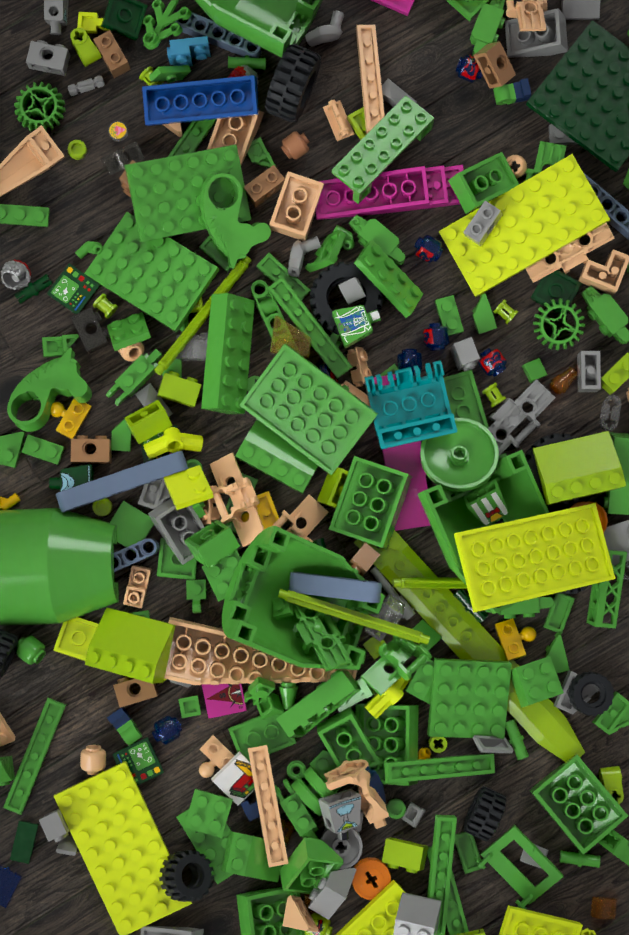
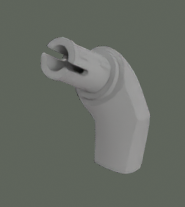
[305,11,344,47]
[288,236,321,277]

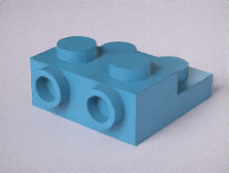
[167,36,211,66]

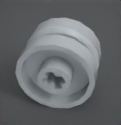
[320,828,363,869]

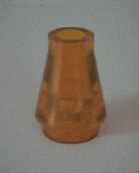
[550,367,578,395]

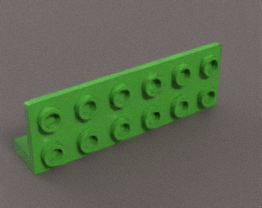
[331,96,434,204]

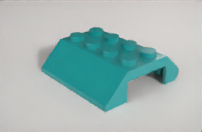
[364,360,457,449]

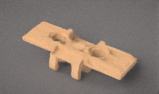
[506,0,547,31]
[526,223,615,283]
[210,453,264,547]
[272,494,328,542]

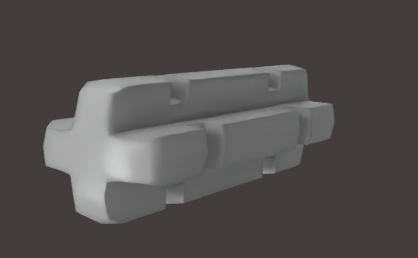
[68,75,105,96]

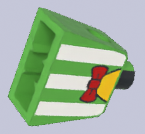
[464,479,509,525]

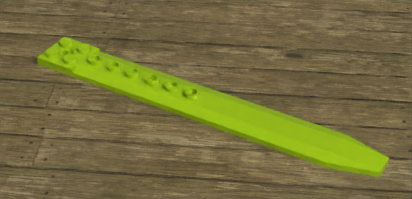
[354,530,585,762]

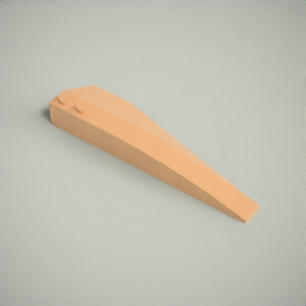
[164,617,357,685]

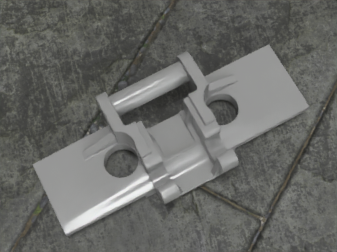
[488,379,556,455]

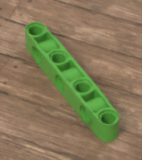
[251,280,300,354]

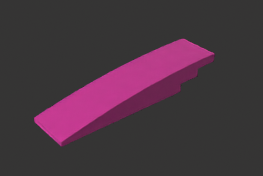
[316,165,464,220]
[374,374,431,531]

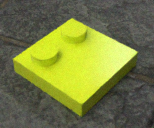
[163,465,214,510]
[53,617,99,661]

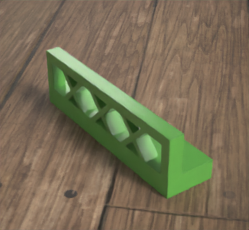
[586,549,627,628]

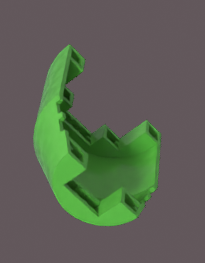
[195,0,323,58]
[417,450,549,614]
[0,508,119,626]
[222,526,385,670]

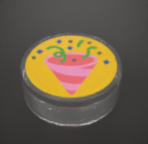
[108,121,128,141]

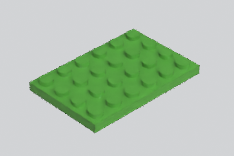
[125,144,251,242]
[84,212,219,332]
[239,343,378,475]

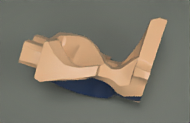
[324,759,389,829]

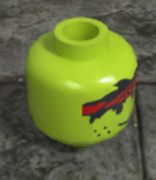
[303,913,333,935]

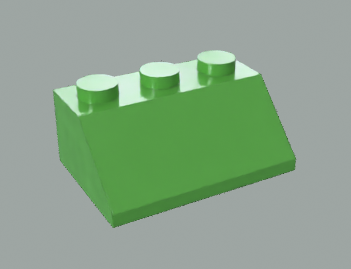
[280,837,344,894]

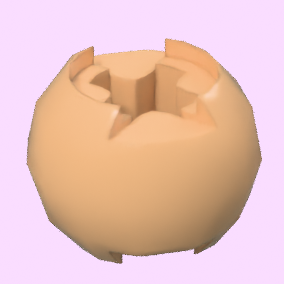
[506,155,527,179]

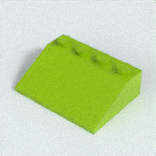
[533,431,626,505]
[85,607,176,684]

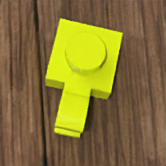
[77,12,109,34]

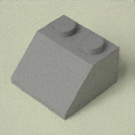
[308,868,356,920]
[393,892,442,935]

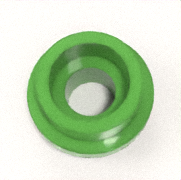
[287,760,306,780]

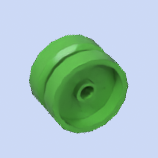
[291,766,337,816]

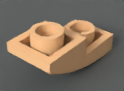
[123,564,152,609]

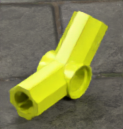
[144,427,203,459]
[364,677,411,719]

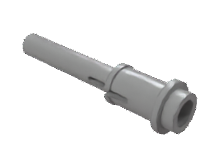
[370,566,416,620]

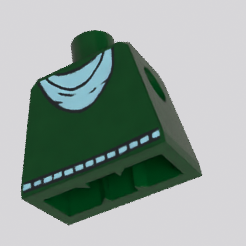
[49,465,94,492]

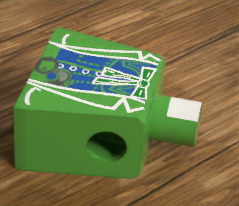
[332,305,381,348]

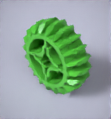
[14,82,66,132]
[533,298,585,350]

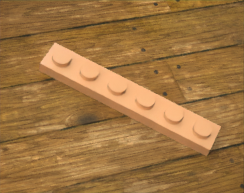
[356,25,385,133]
[248,745,288,867]

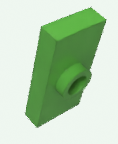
[149,65,191,83]

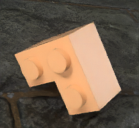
[578,249,629,296]

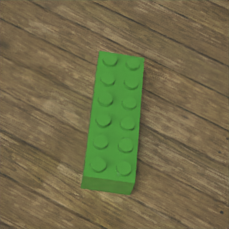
[201,293,255,414]

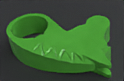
[200,173,271,269]
[7,348,92,432]

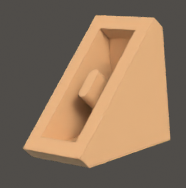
[282,895,319,932]

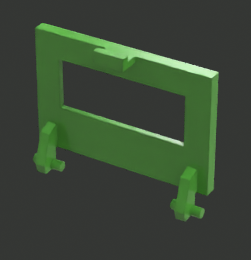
[475,825,564,909]

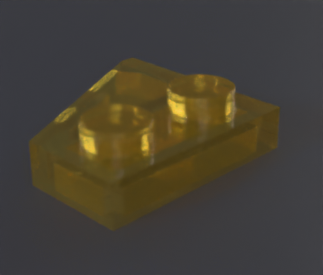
[270,316,312,357]

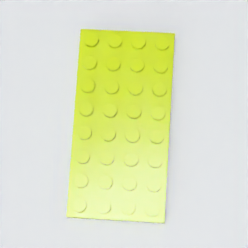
[439,154,610,297]
[454,503,616,612]
[54,761,192,935]

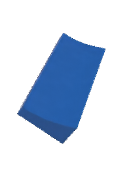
[142,75,259,126]

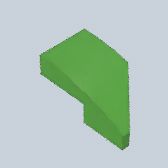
[247,137,276,168]
[472,293,497,334]
[42,334,79,357]
[111,413,132,451]
[545,632,569,673]

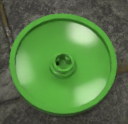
[420,418,499,492]

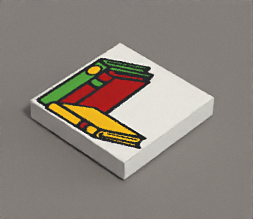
[211,751,255,805]

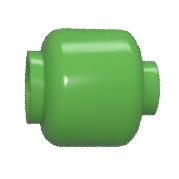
[16,636,46,665]

